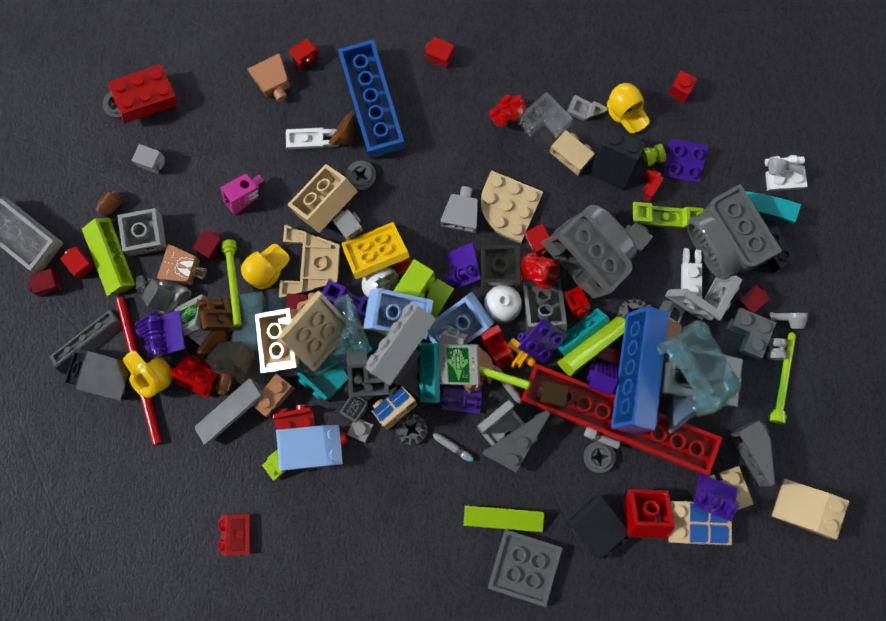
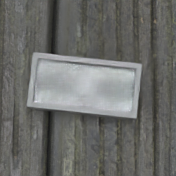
[0,196,64,272]

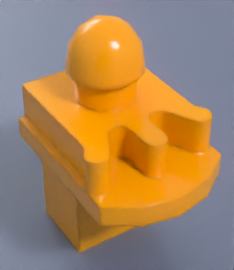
[507,338,536,368]

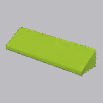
[463,506,544,532]

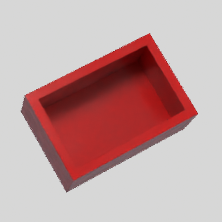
[107,65,177,124]

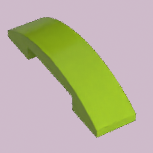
[633,202,704,228]

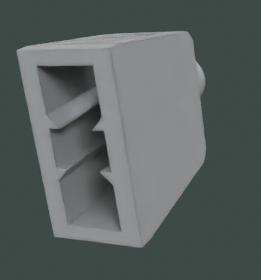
[440,186,478,233]

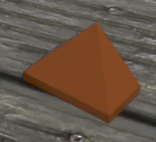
[328,110,355,145]
[196,330,231,356]

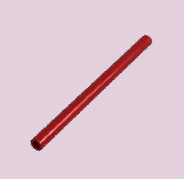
[115,297,162,445]

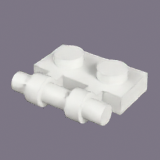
[765,155,807,191]

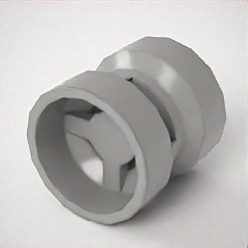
[766,338,787,360]

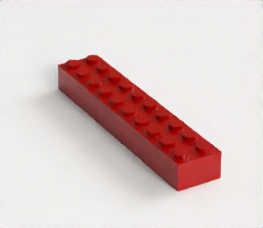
[520,364,722,475]

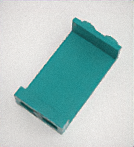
[297,330,374,402]

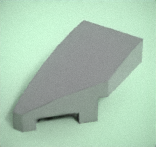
[567,95,608,121]

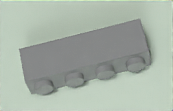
[365,301,436,385]

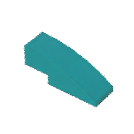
[745,191,801,226]

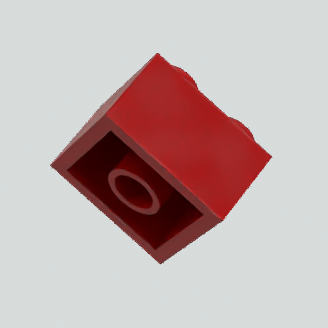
[623,489,675,539]

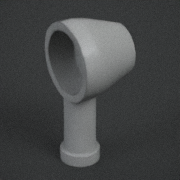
[768,157,805,176]
[160,283,191,315]
[769,312,808,329]

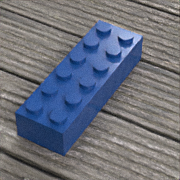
[338,39,405,159]
[611,306,669,434]

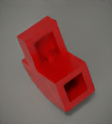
[480,325,515,369]

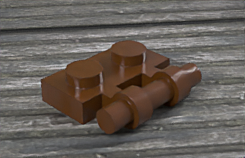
[196,298,242,331]

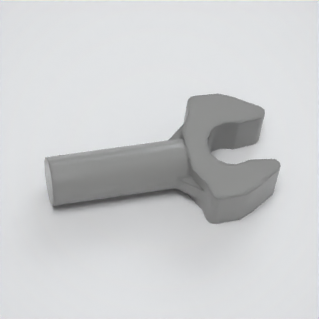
[583,428,620,449]

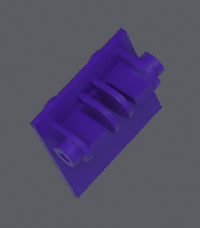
[662,139,708,183]
[443,242,481,290]
[147,310,186,357]
[518,318,568,364]
[441,381,483,414]
[693,473,739,522]

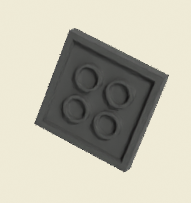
[488,530,562,607]

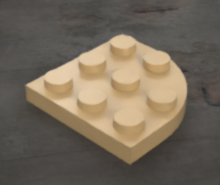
[481,171,543,244]

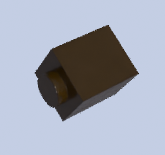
[537,381,569,408]

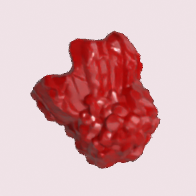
[519,253,560,290]

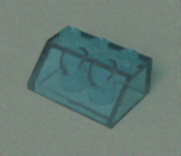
[228,292,267,356]

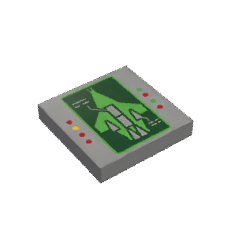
[174,294,206,336]
[438,344,480,385]

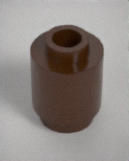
[94,190,122,218]
[215,367,239,397]

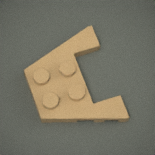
[279,225,340,299]

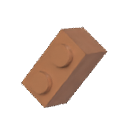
[253,374,295,418]

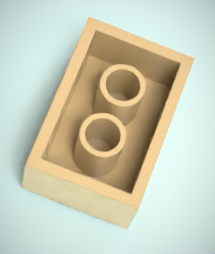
[288,164,358,233]

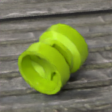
[641,144,666,167]

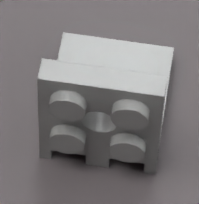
[665,276,742,320]
[477,400,538,446]

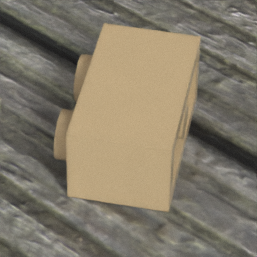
[550,130,595,175]

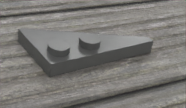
[483,410,550,472]

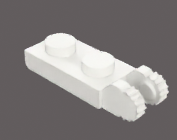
[286,128,339,150]
[681,248,702,298]

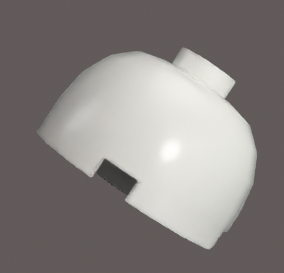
[362,267,399,297]
[484,285,522,323]

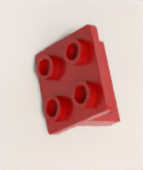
[170,354,223,398]

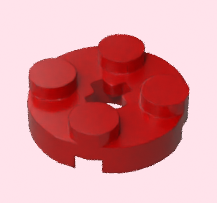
[489,95,526,126]

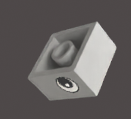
[118,208,167,257]

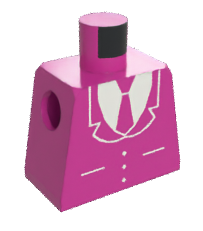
[221,174,265,215]

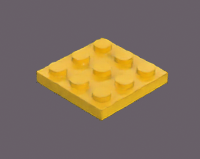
[341,222,410,279]

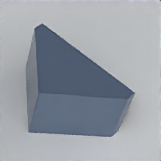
[666,396,703,433]

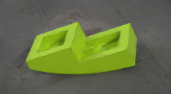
[426,279,454,318]

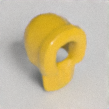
[607,83,649,133]
[241,244,290,289]
[123,351,173,398]

